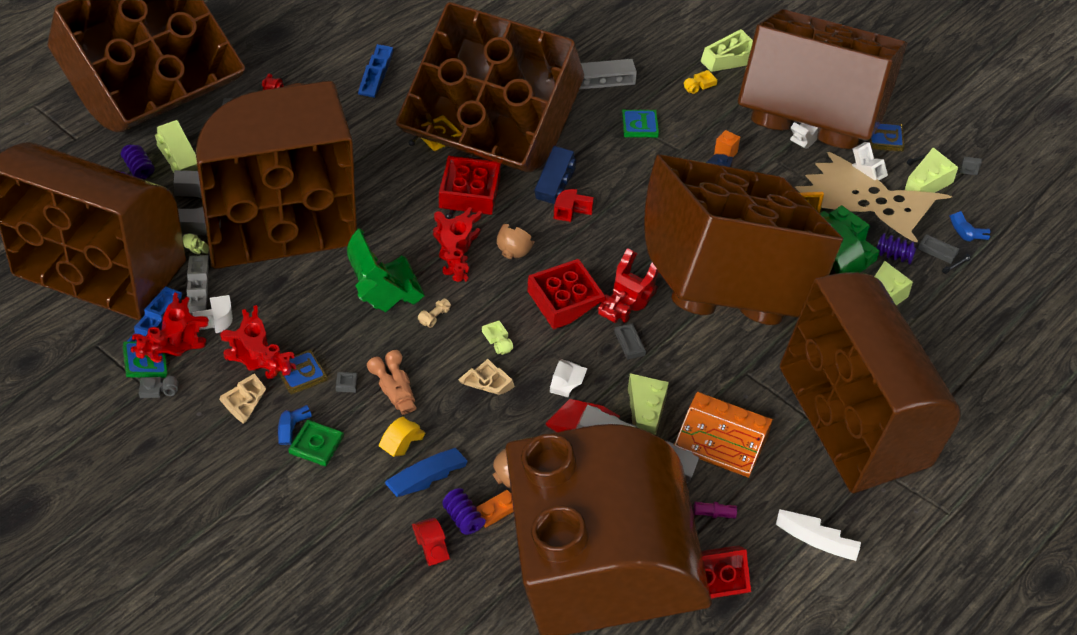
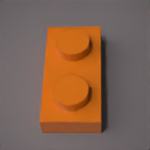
[477,490,514,528]

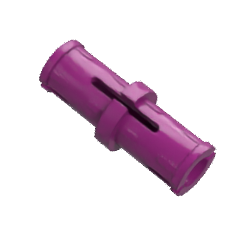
[693,501,737,519]

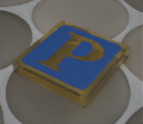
[868,122,904,152]
[278,349,327,394]

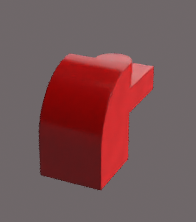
[553,189,594,222]
[412,517,450,566]

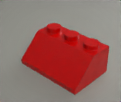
[701,545,751,598]

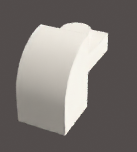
[790,122,819,149]
[852,142,888,180]
[192,295,233,333]

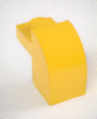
[379,417,425,457]

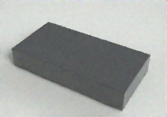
[918,234,959,264]
[614,323,646,360]

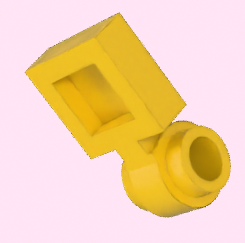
[684,70,717,94]

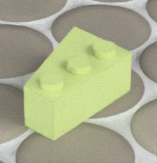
[701,29,753,72]
[155,120,198,173]
[905,148,958,193]
[874,261,913,305]
[628,374,669,435]

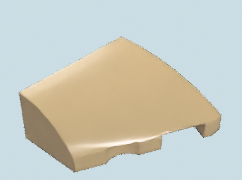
[458,359,515,395]
[219,373,266,424]

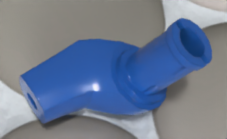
[949,211,990,242]
[278,405,311,445]

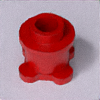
[262,73,284,90]

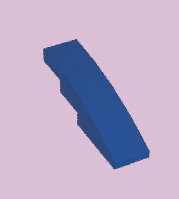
[358,44,394,98]
[127,286,182,342]
[385,448,467,497]

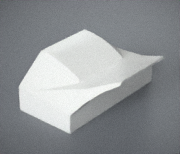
[550,359,587,397]

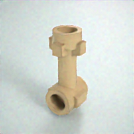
[418,298,451,328]

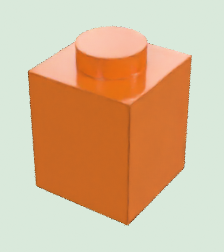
[714,130,740,157]

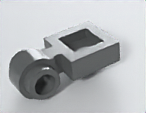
[139,376,179,398]

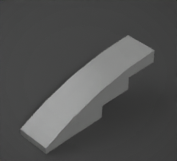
[187,255,209,313]

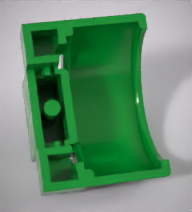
[820,205,880,274]
[347,228,425,313]

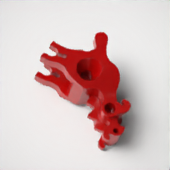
[433,207,482,282]
[598,248,659,323]
[131,293,209,363]
[220,305,296,379]

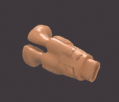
[367,350,416,415]

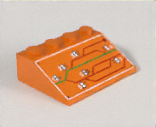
[674,392,773,478]

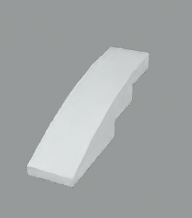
[776,509,861,561]

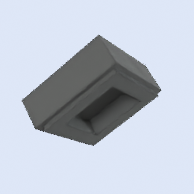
[960,156,981,175]
[336,372,358,393]

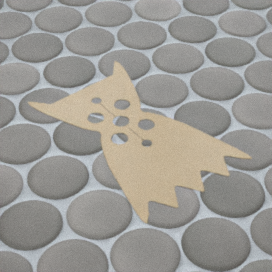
[795,152,952,242]

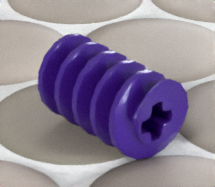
[121,144,155,180]
[877,233,916,265]
[442,488,486,535]

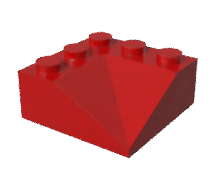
[439,156,501,215]
[527,259,605,330]

